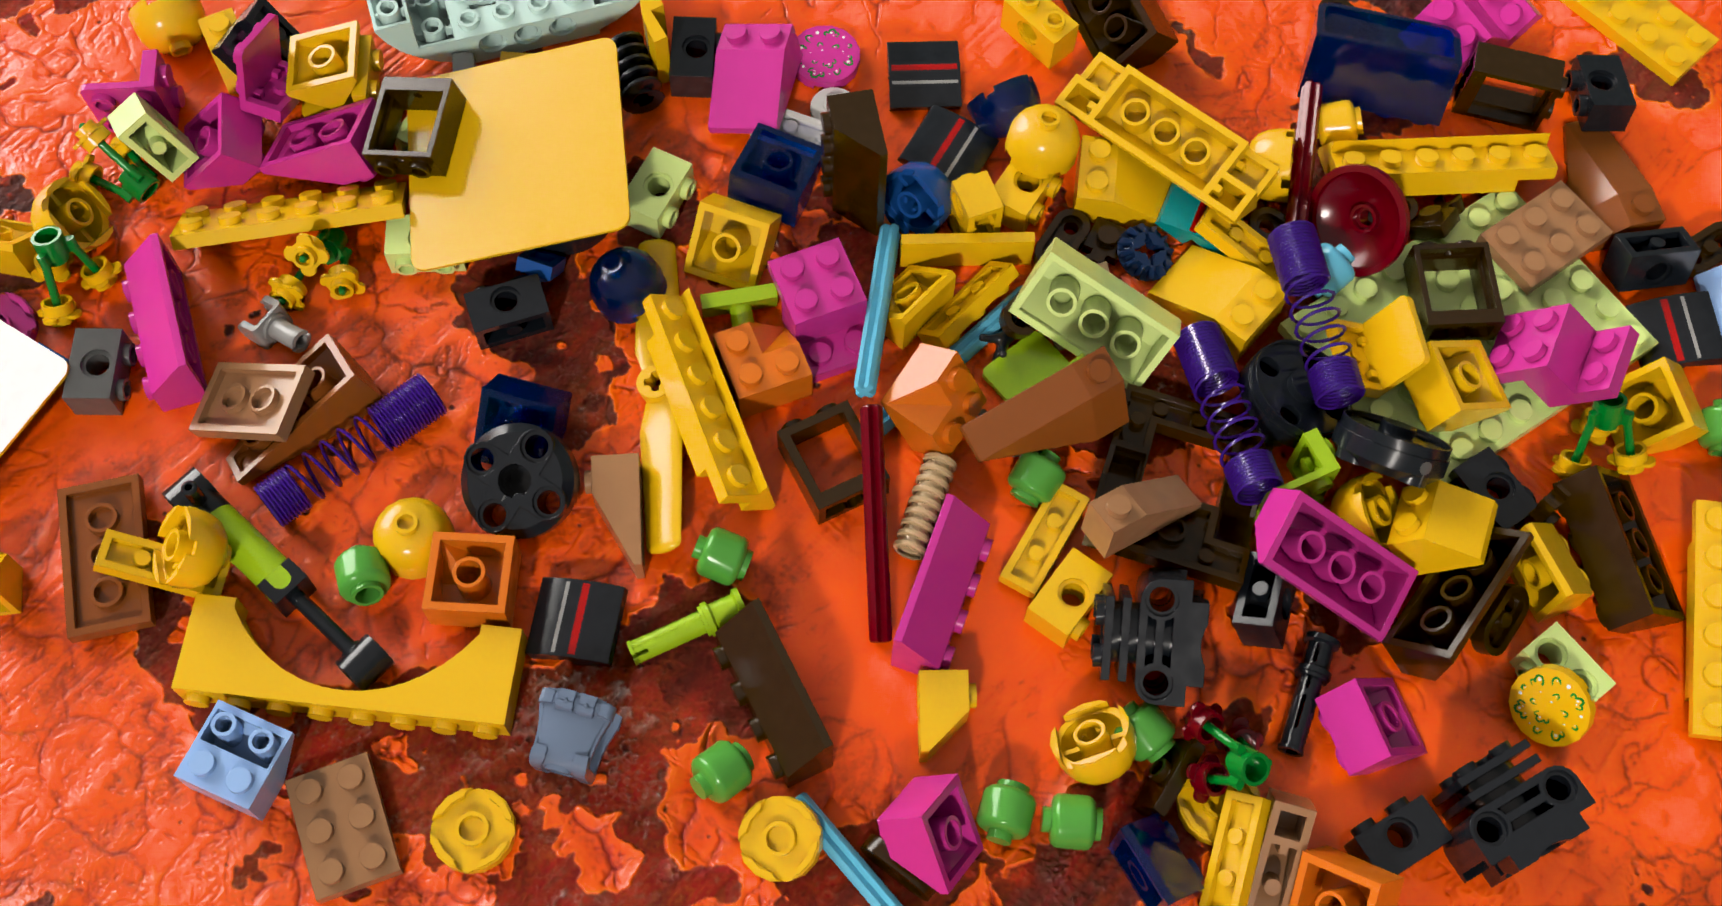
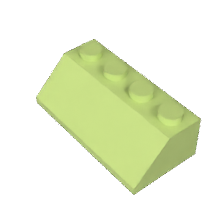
[1008,237,1181,388]

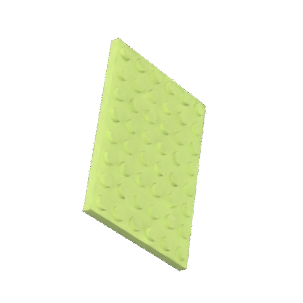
[1277,191,1659,486]

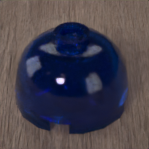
[967,75,1041,139]
[588,246,667,324]

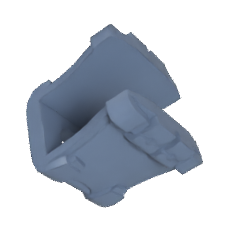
[529,687,623,785]

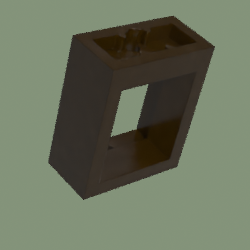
[1451,41,1568,132]
[362,76,466,178]
[1403,240,1506,343]
[777,400,890,524]

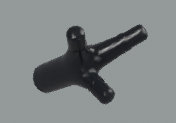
[979,318,1022,361]

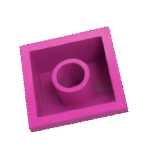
[184,92,265,190]
[1314,677,1428,776]
[877,773,984,894]

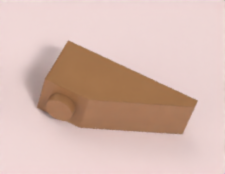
[584,453,645,579]
[1081,475,1202,559]
[1247,787,1317,906]

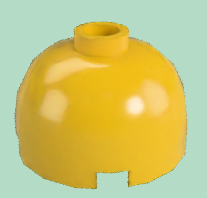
[128,0,206,57]
[1005,104,1080,179]
[1249,128,1295,203]
[30,177,113,255]
[1330,472,1399,551]
[372,497,455,580]
[152,505,232,589]
[1050,700,1137,786]

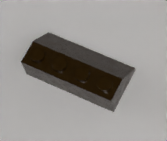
[1062,0,1179,69]
[820,89,888,236]
[1553,465,1686,634]
[1382,526,1534,681]
[712,598,833,788]

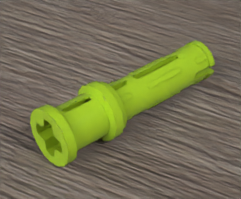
[626,587,745,666]

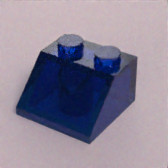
[727,122,823,227]
[474,374,572,465]
[1108,813,1204,906]

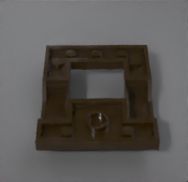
[1082,383,1273,592]

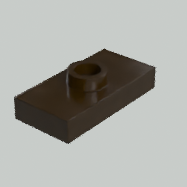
[1132,738,1205,817]

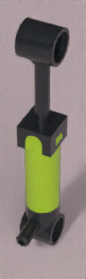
[162,467,395,691]

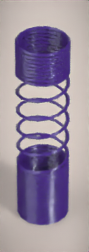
[1267,220,1366,410]
[1174,321,1284,506]
[253,373,447,527]

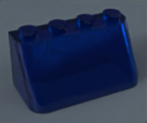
[1297,2,1462,126]

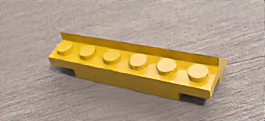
[1054,52,1280,224]
[1318,133,1558,196]
[642,287,776,511]
[1685,499,1722,741]

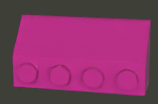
[122,233,207,412]
[1254,488,1419,642]
[891,493,994,675]

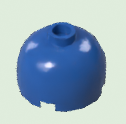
[884,162,951,234]

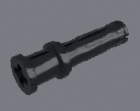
[1277,631,1341,757]

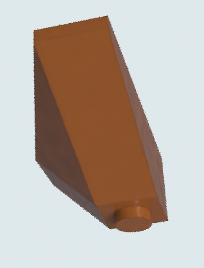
[1563,121,1666,252]
[226,333,384,485]
[959,346,1129,462]

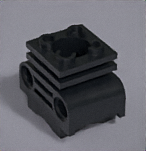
[1090,567,1210,707]
[1431,739,1596,888]

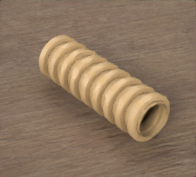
[893,452,957,560]

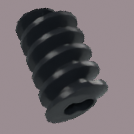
[611,31,665,114]

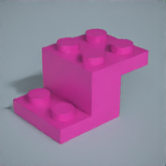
[1398,0,1542,87]
[767,237,867,383]
[1489,303,1639,407]

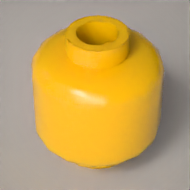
[1317,100,1364,146]

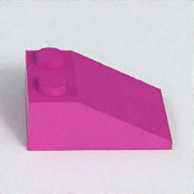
[708,23,802,134]
[259,97,377,185]

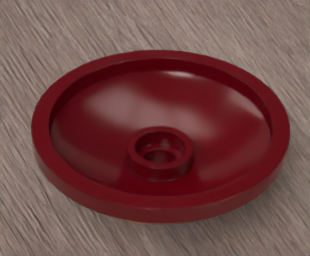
[1308,164,1410,277]

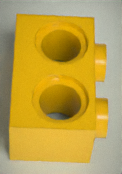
[947,170,1004,233]

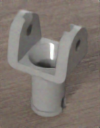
[238,295,311,353]

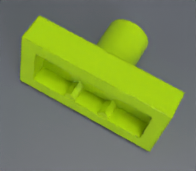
[700,283,778,327]

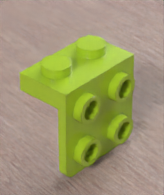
[982,331,1085,401]
[1254,428,1341,523]

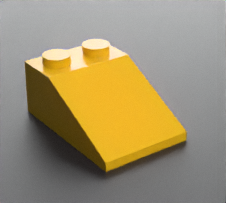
[1072,135,1172,232]
[1147,244,1285,362]

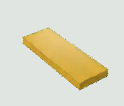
[899,232,1035,267]

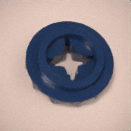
[1117,223,1174,282]

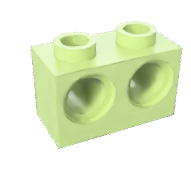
[1509,621,1617,702]

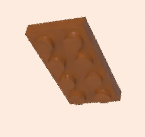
[57,474,156,643]

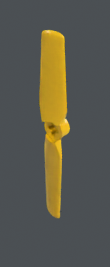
[635,239,683,554]

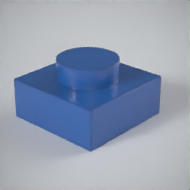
[515,248,566,282]

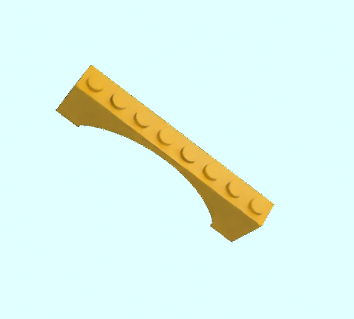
[171,593,528,740]

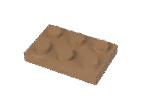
[1476,180,1613,295]
[188,362,315,442]
[284,752,404,904]

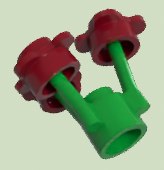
[1181,701,1272,803]

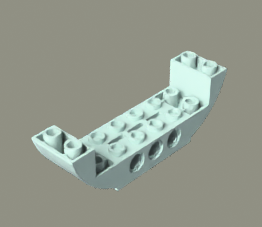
[367,0,640,63]

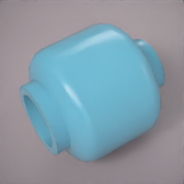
[1314,243,1355,298]

